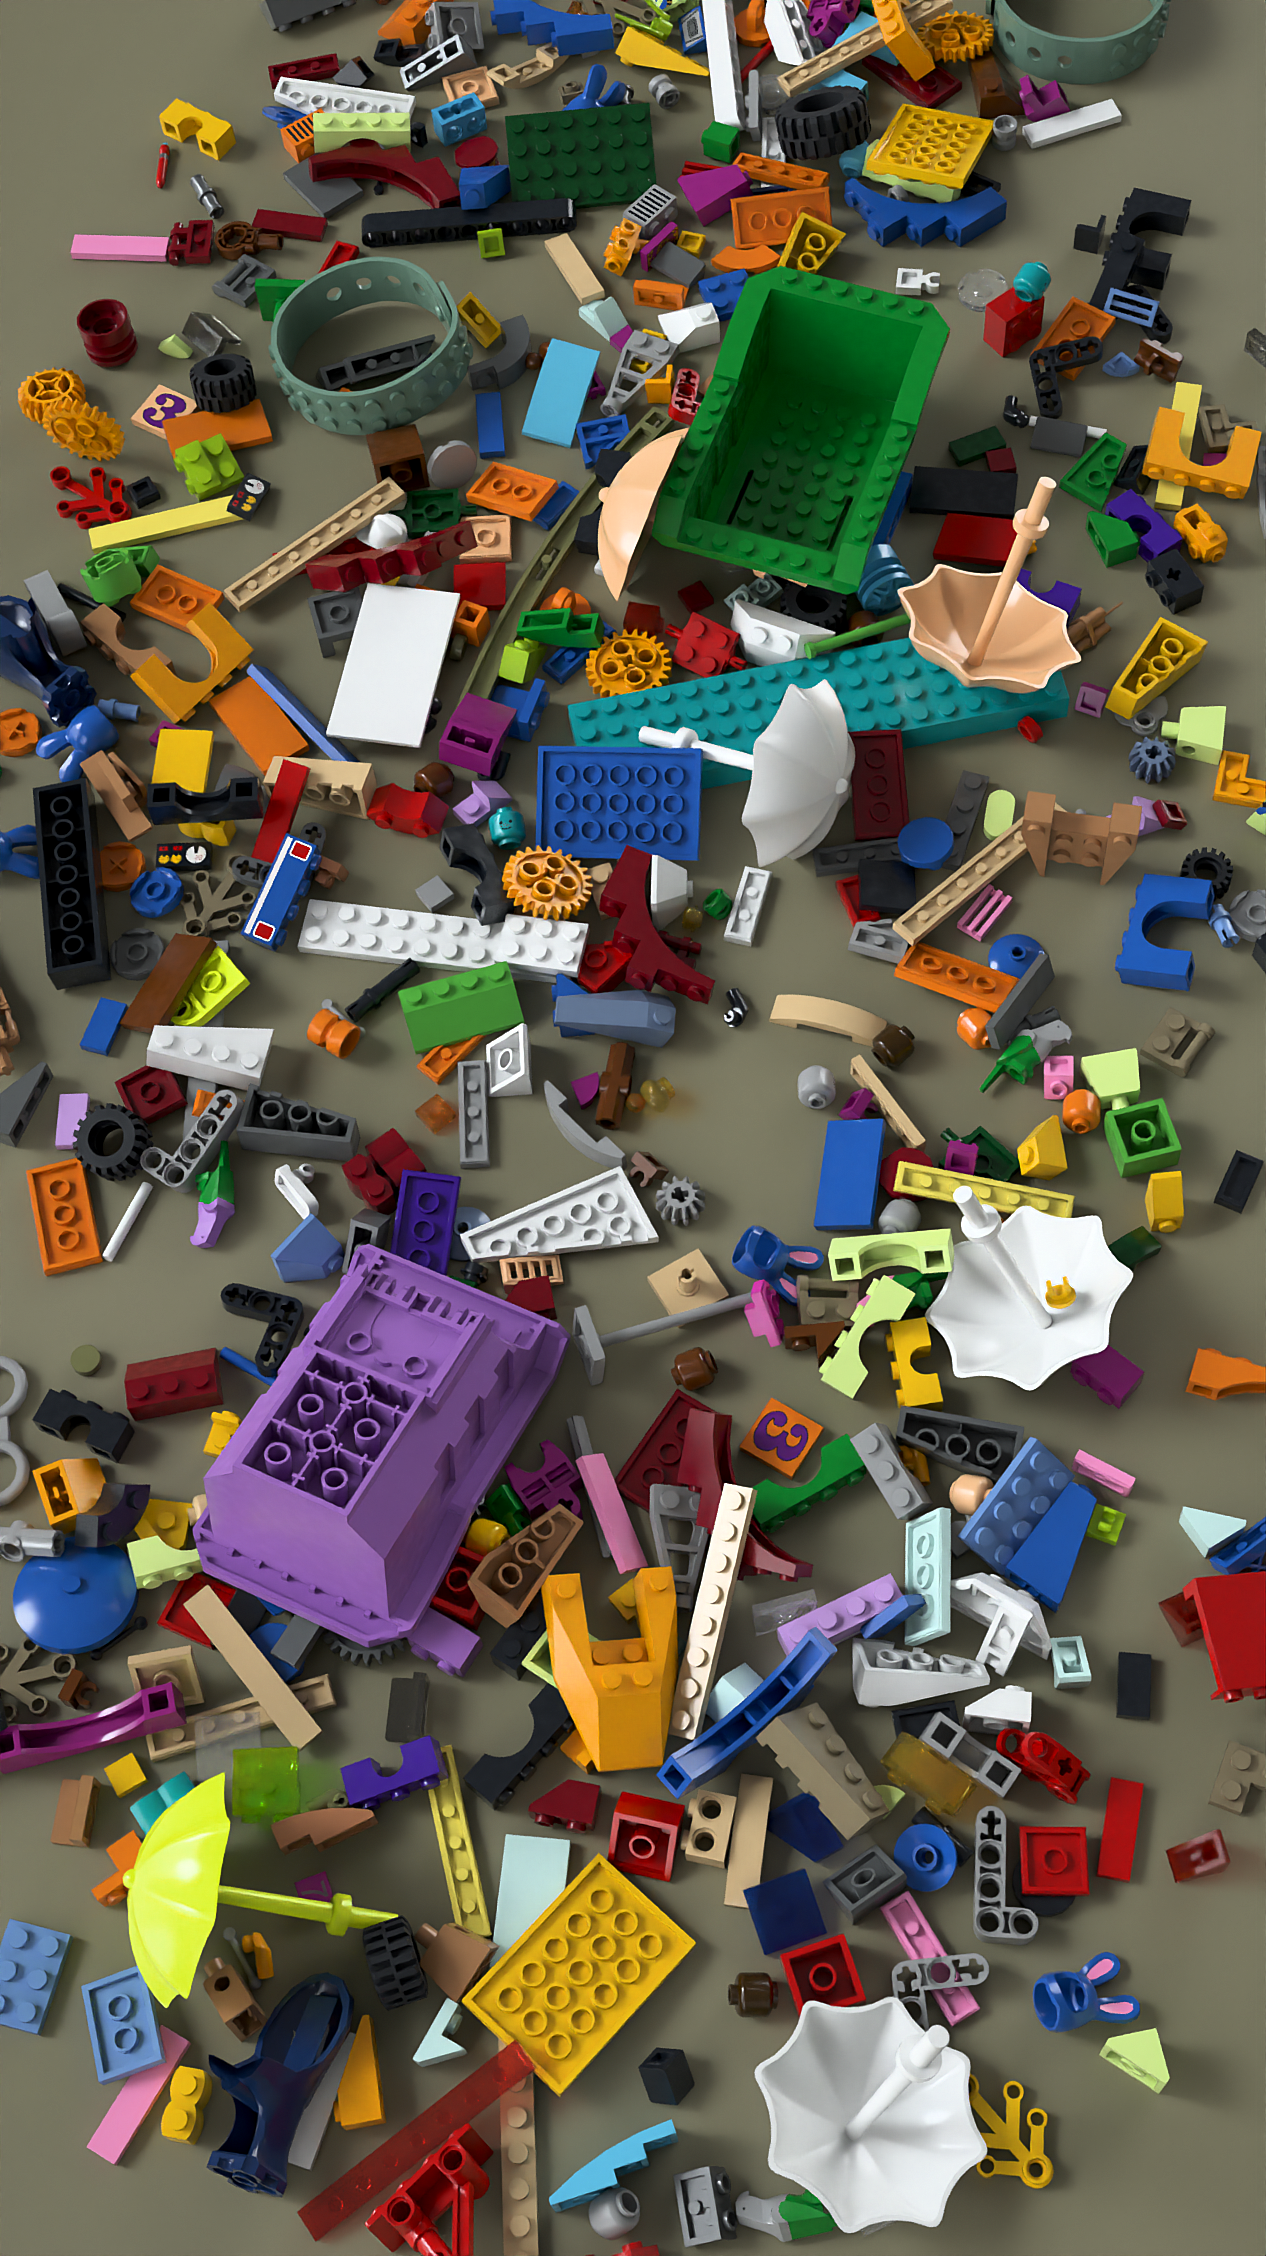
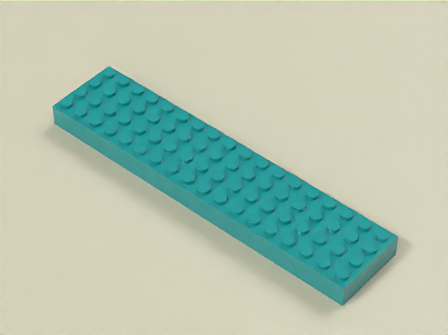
[567,638,1070,789]

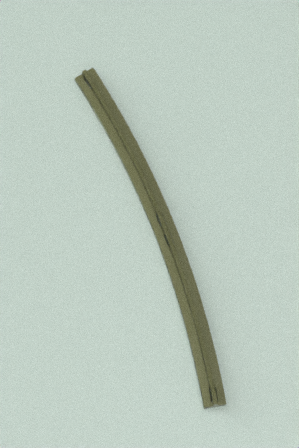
[454,406,675,712]

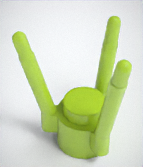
[615,0,673,42]

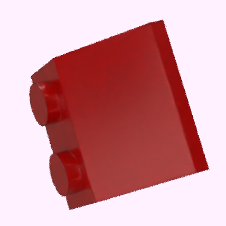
[607,1791,685,1882]

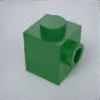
[701,121,740,163]

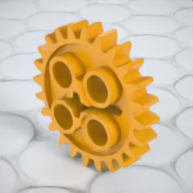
[917,11,994,63]
[42,398,125,462]
[585,629,672,698]
[502,845,593,921]

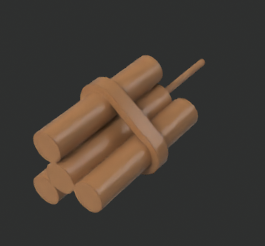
[1067,602,1123,653]

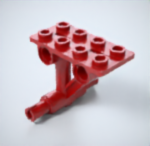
[365,2123,494,2256]

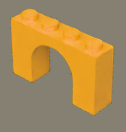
[872,0,936,82]
[1141,407,1262,499]
[130,602,254,724]

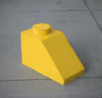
[1017,1115,1068,1181]
[1145,1171,1184,1233]

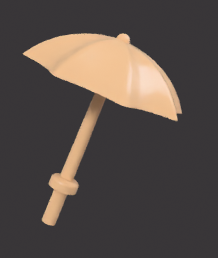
[598,427,807,602]
[898,477,1081,693]

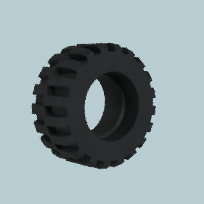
[775,85,871,160]

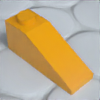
[333,2014,386,2131]

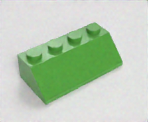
[398,961,525,1055]

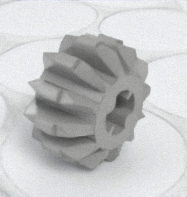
[656,1175,705,1226]

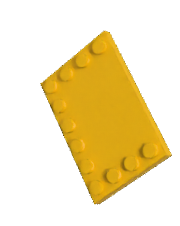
[866,103,994,189]
[462,1853,696,2097]

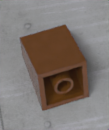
[366,424,430,492]

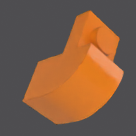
[91,1830,143,1907]

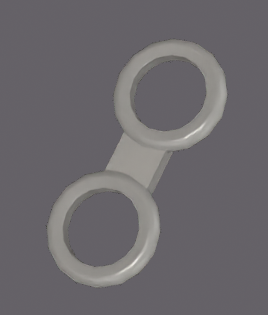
[0,1356,30,1506]

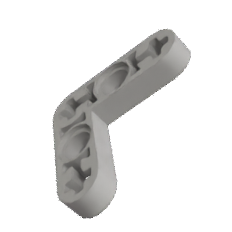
[892,1953,989,2032]

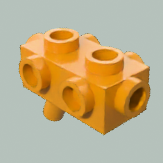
[603,218,651,276]
[1173,503,1228,564]

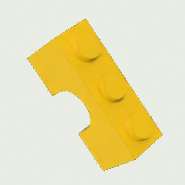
[159,98,236,161]
[885,1317,943,1412]

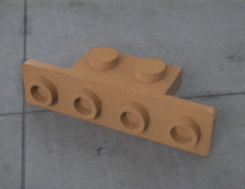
[80,750,153,842]

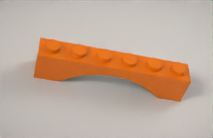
[1185,1348,1266,1401]

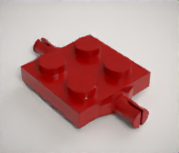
[665,612,748,678]

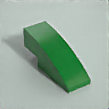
[516,608,605,648]

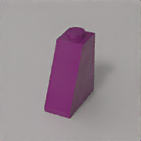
[677,164,754,227]

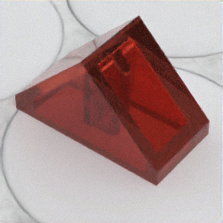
[1158,1592,1204,1648]
[1166,1829,1231,1883]

